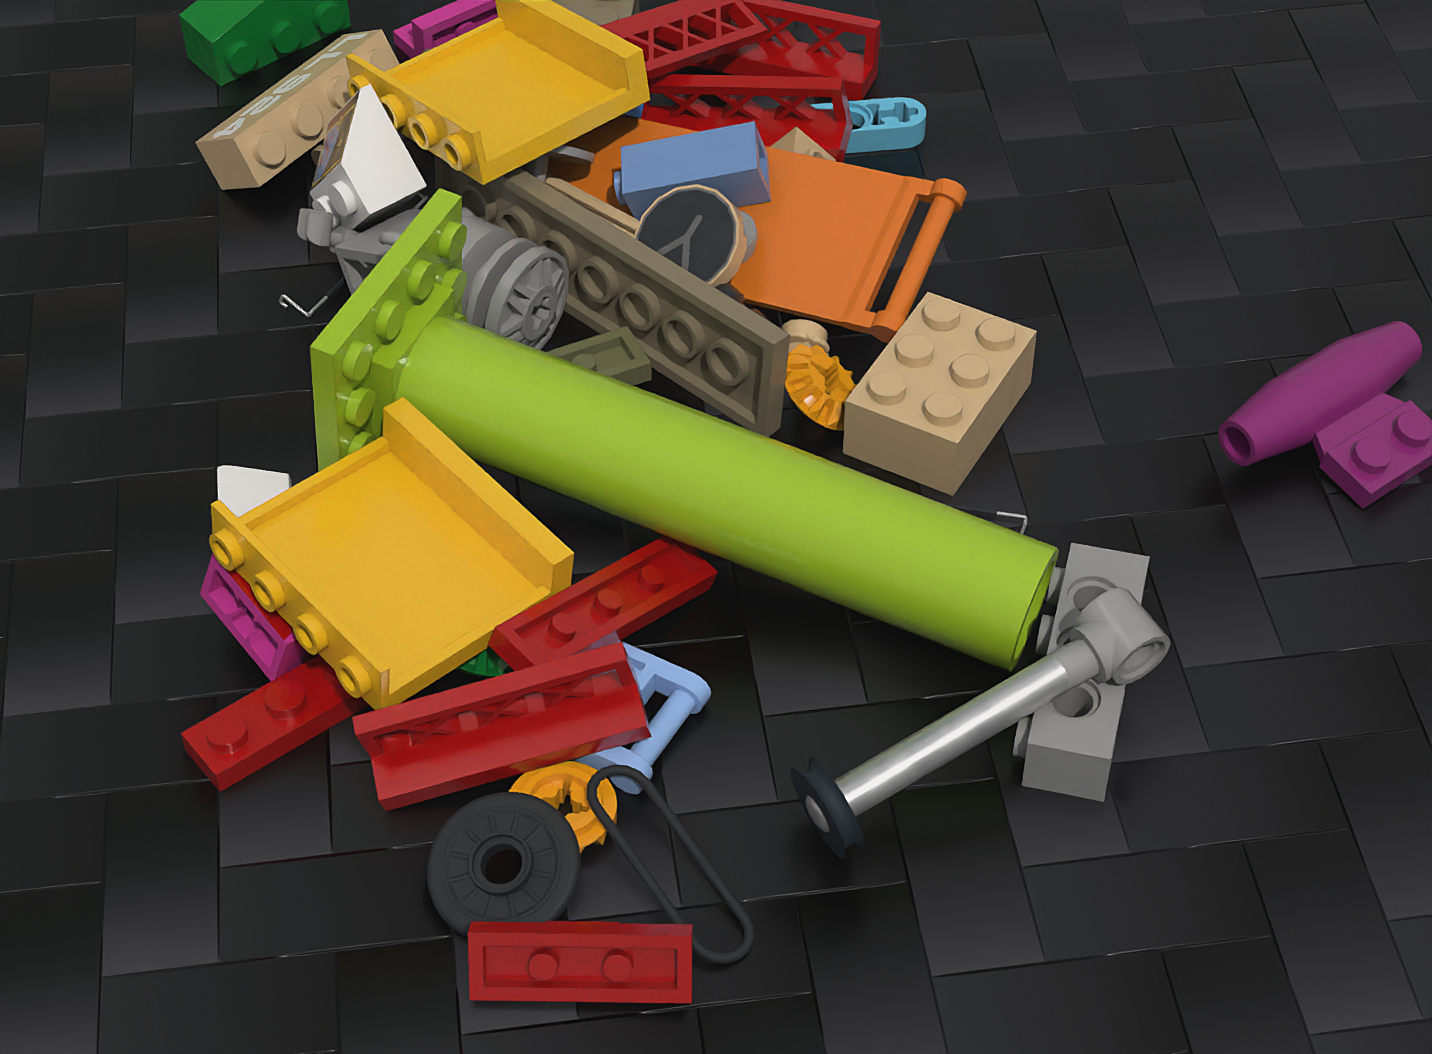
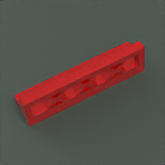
[600,0,768,80]
[674,0,881,101]
[641,74,853,163]
[352,641,652,811]

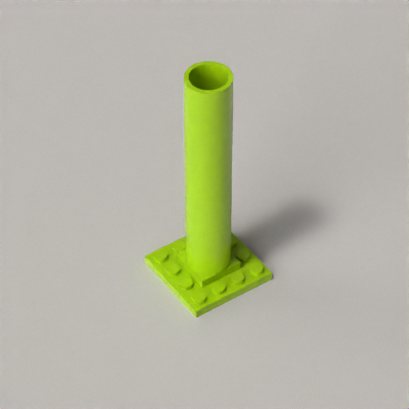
[310,188,1059,672]

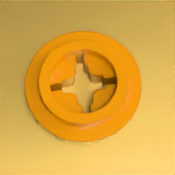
[784,344,857,431]
[509,761,617,855]

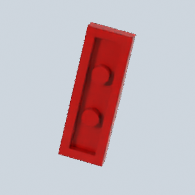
[468,921,693,1004]

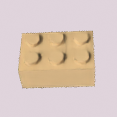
[843,292,1037,496]

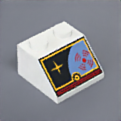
[310,84,427,232]

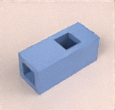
[614,121,771,221]

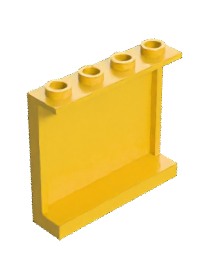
[345,0,650,185]
[209,397,574,710]

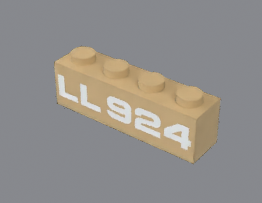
[195,29,399,190]

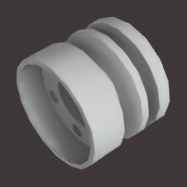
[462,215,569,350]

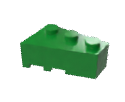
[179,0,351,86]

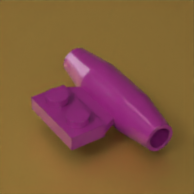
[1218,321,1432,509]

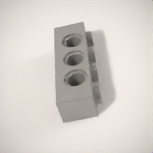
[1013,543,1150,802]

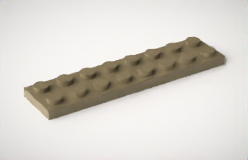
[435,155,790,437]

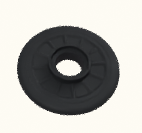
[427,792,581,937]

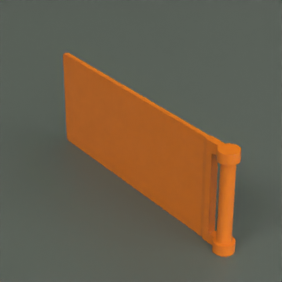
[547,115,967,343]

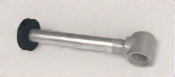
[790,587,1171,860]

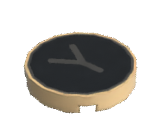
[633,184,747,288]

